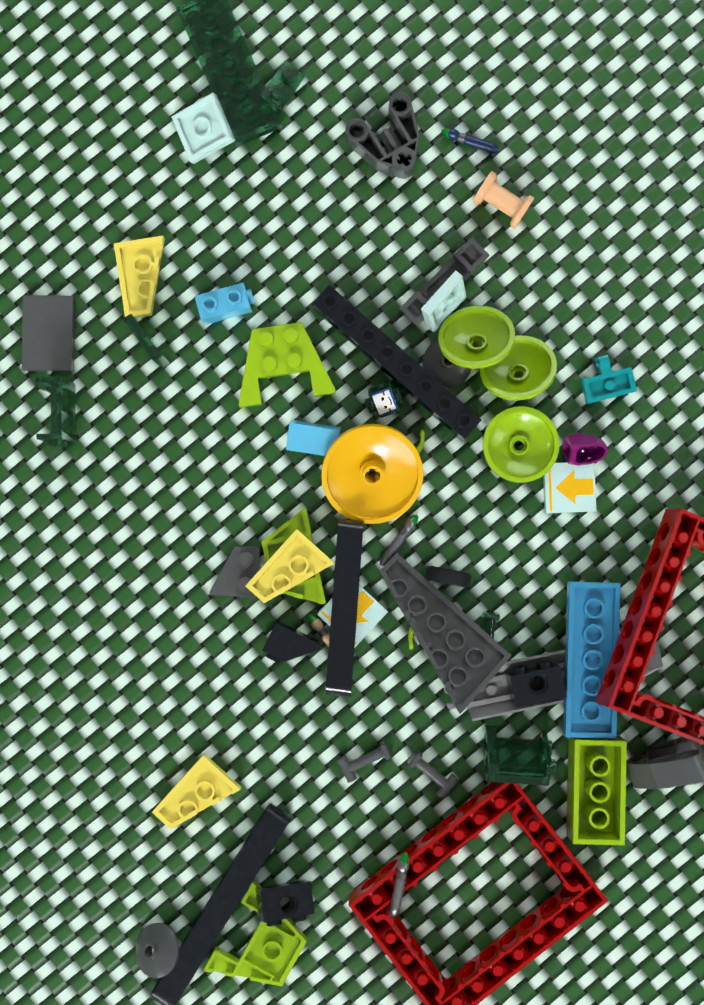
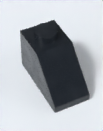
[262,621,322,663]

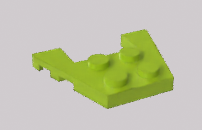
[239,322,336,408]
[204,880,307,986]

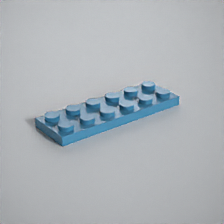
[563,581,621,738]

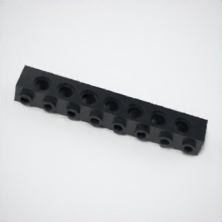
[312,285,481,442]

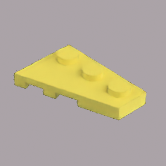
[114,236,165,319]
[246,529,335,603]
[152,753,241,829]

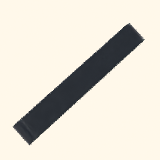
[325,519,364,697]

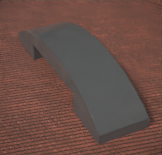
[399,237,489,326]

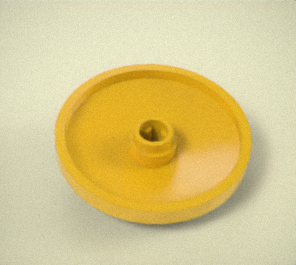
[321,424,423,524]

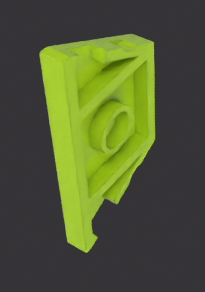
[262,509,326,604]

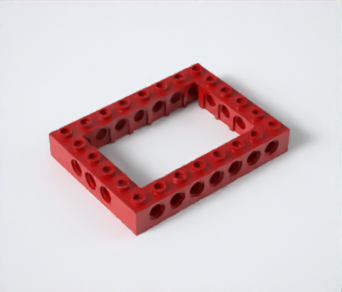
[595,508,704,745]
[349,770,608,1005]

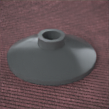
[423,340,472,388]
[135,923,179,978]

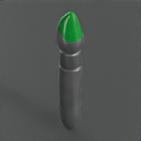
[380,515,419,566]
[390,852,409,916]

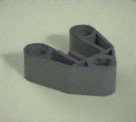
[345,92,420,179]
[626,737,704,789]

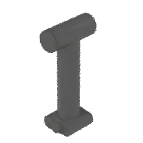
[337,741,392,783]
[407,750,459,799]

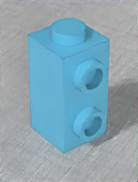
[195,283,255,325]

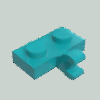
[580,355,637,404]

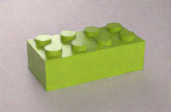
[566,735,627,845]

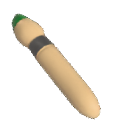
[309,615,330,647]

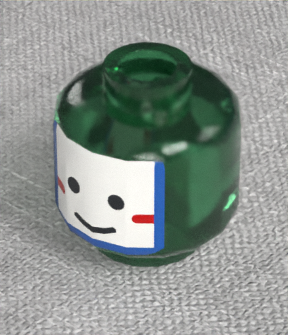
[365,381,404,418]

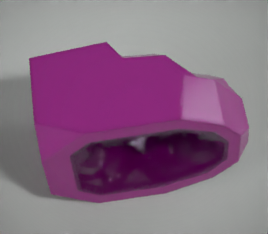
[562,433,608,466]

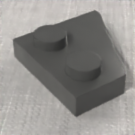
[209,546,261,597]

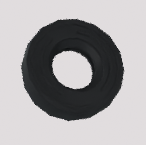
[425,566,471,587]

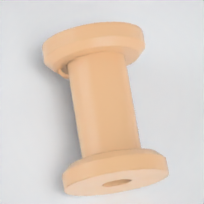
[473,171,534,229]

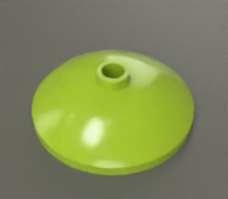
[438,306,515,369]
[480,335,557,400]
[483,406,559,483]

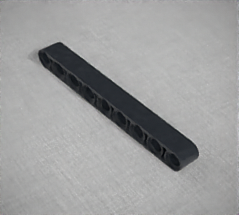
[150,803,292,1005]

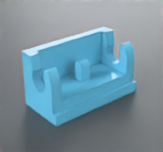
[286,420,341,456]

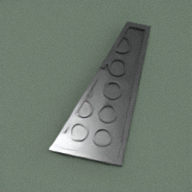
[380,553,512,714]

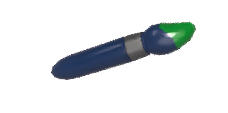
[441,128,500,154]

